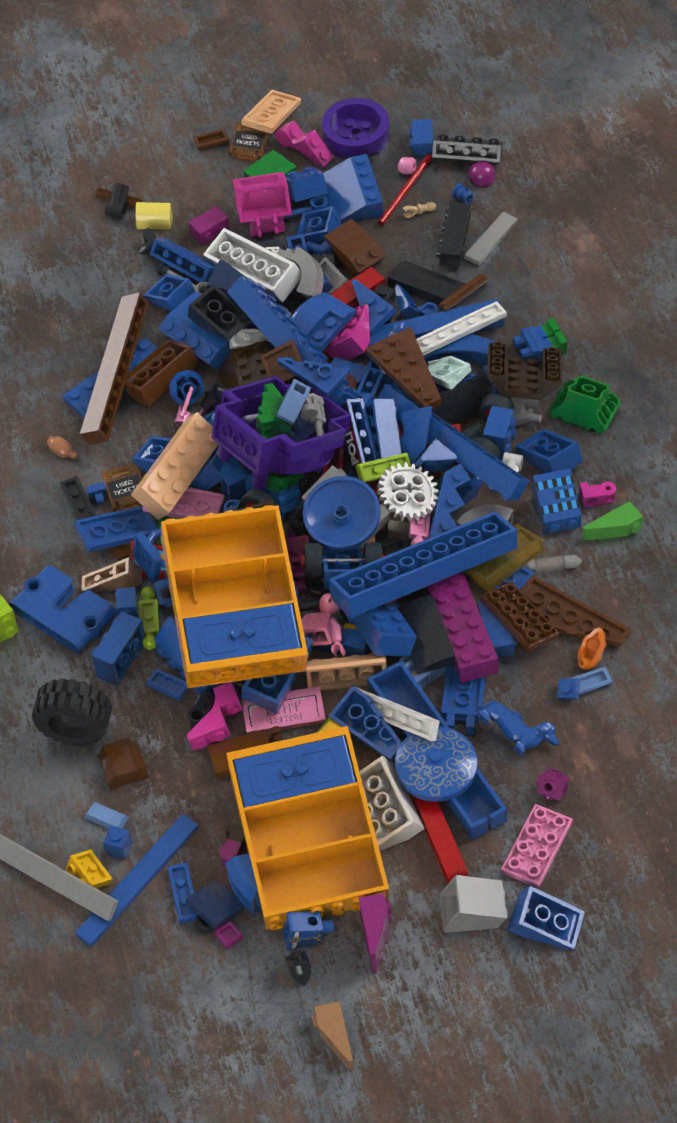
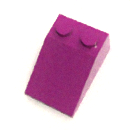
[359,893,392,974]

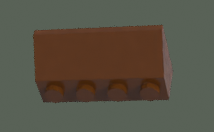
[124,339,199,407]

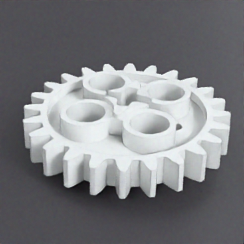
[377,462,439,522]

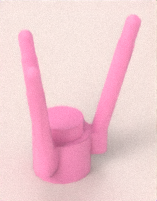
[174,387,204,428]

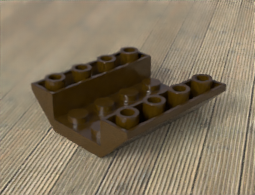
[487,341,562,400]

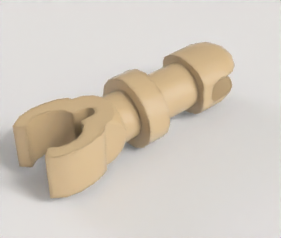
[403,202,437,218]

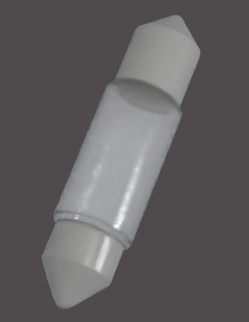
[522,554,582,573]

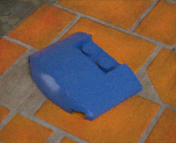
[290,292,357,352]

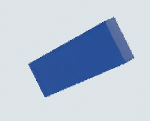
[167,862,198,924]

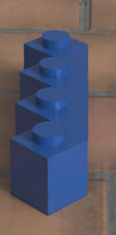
[428,464,471,539]

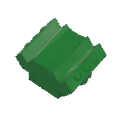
[549,375,621,434]
[256,383,292,439]

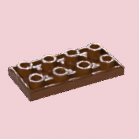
[480,581,560,652]

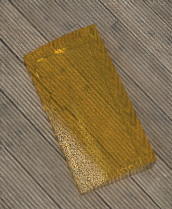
[464,524,545,592]

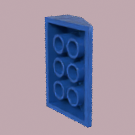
[323,154,383,225]
[158,291,248,371]

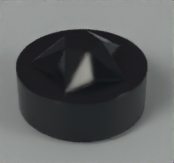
[195,915,215,934]

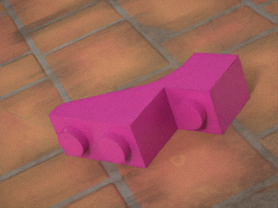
[273,121,334,168]
[187,682,243,750]

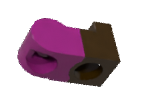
[219,824,246,867]

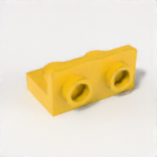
[66,849,112,888]

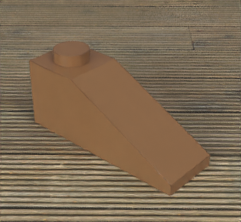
[81,557,142,593]
[311,1001,354,1070]

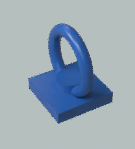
[132,529,166,583]

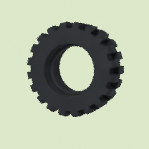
[32,678,112,746]

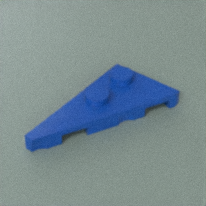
[352,279,396,335]
[277,357,351,397]

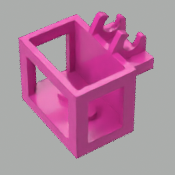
[232,172,292,237]

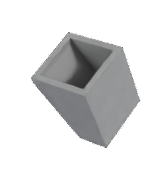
[439,875,508,933]

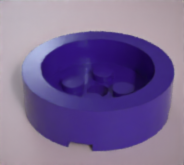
[322,98,390,159]

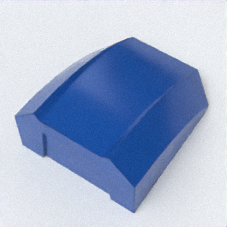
[296,206,341,242]
[143,274,195,311]
[191,446,224,491]
[225,853,261,914]

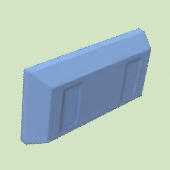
[573,666,613,695]
[84,802,129,829]

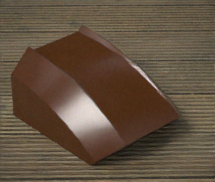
[98,738,149,791]

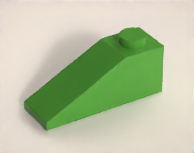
[582,501,643,541]

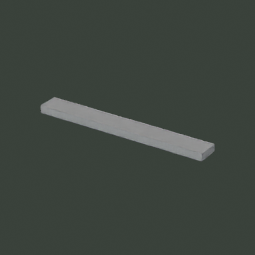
[0,834,118,921]

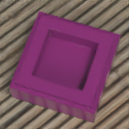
[214,920,243,950]

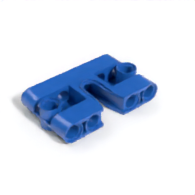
[9,564,117,654]

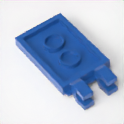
[441,666,486,736]

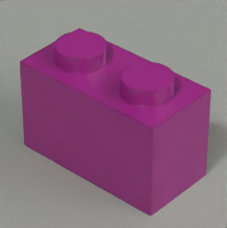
[188,206,230,245]

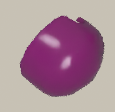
[469,161,495,187]

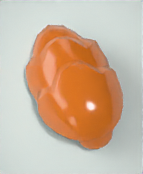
[577,628,607,670]

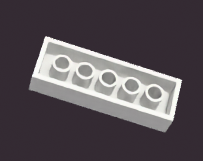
[203,228,302,303]

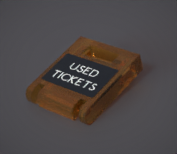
[229,121,269,160]
[101,463,142,512]

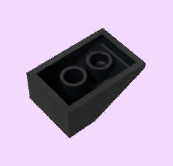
[187,284,252,341]

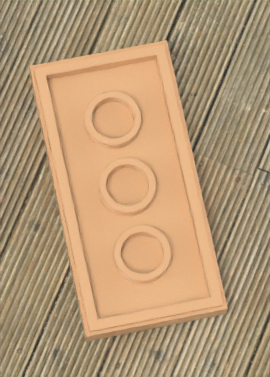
[241,90,301,134]

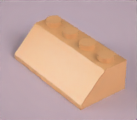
[306,653,386,691]

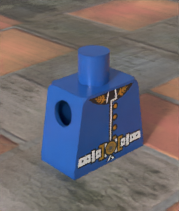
[283,911,334,950]

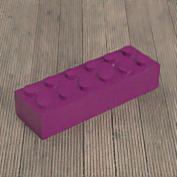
[426,571,499,683]

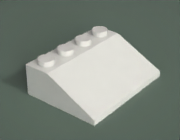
[359,756,425,851]

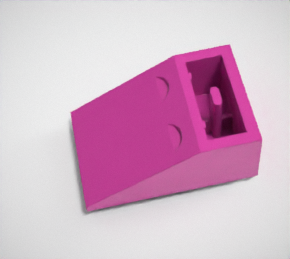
[325,304,370,360]

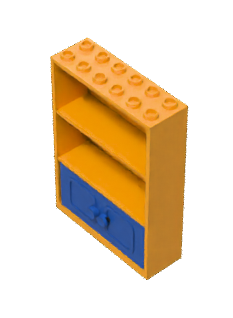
[161,505,308,688]
[226,726,389,930]

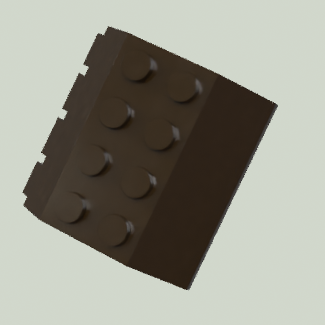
[218,340,293,389]

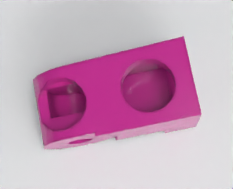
[579,482,616,508]

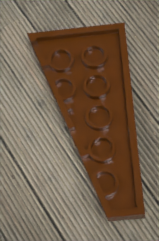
[365,327,441,408]
[520,575,631,647]

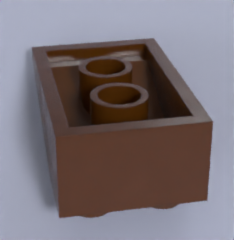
[324,219,386,278]

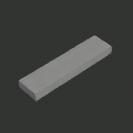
[464,212,518,266]

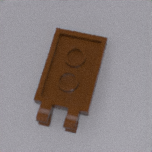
[207,726,283,779]

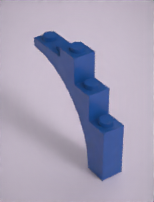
[384,334,495,387]

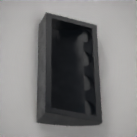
[388,260,466,310]
[432,374,493,425]
[398,594,455,674]

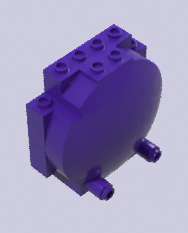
[211,376,351,490]

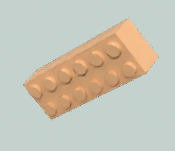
[131,412,218,520]

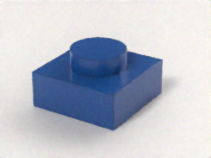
[557,678,580,700]

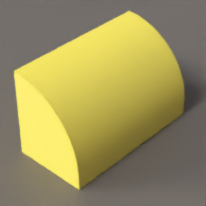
[136,202,173,230]

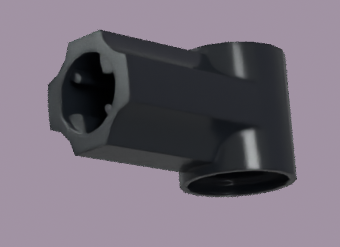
[105,183,129,219]
[201,383,231,413]
[188,691,215,730]

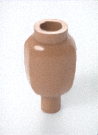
[46,436,79,460]

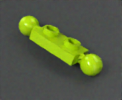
[138,587,160,650]

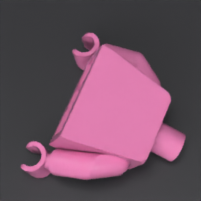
[301,611,346,657]

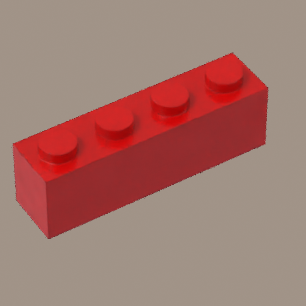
[329,267,385,308]

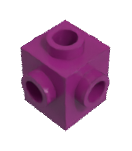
[536,769,570,801]

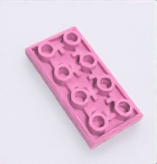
[501,804,573,889]

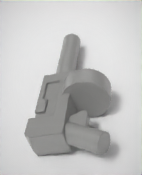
[300,393,326,436]
[511,397,542,426]

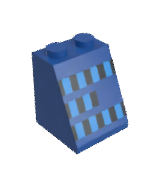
[533,469,582,534]

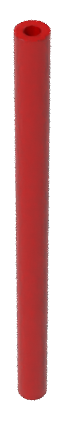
[378,154,433,226]

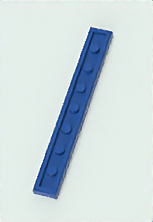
[75,814,199,947]

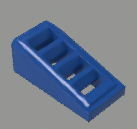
[395,284,420,319]

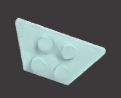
[428,356,472,390]

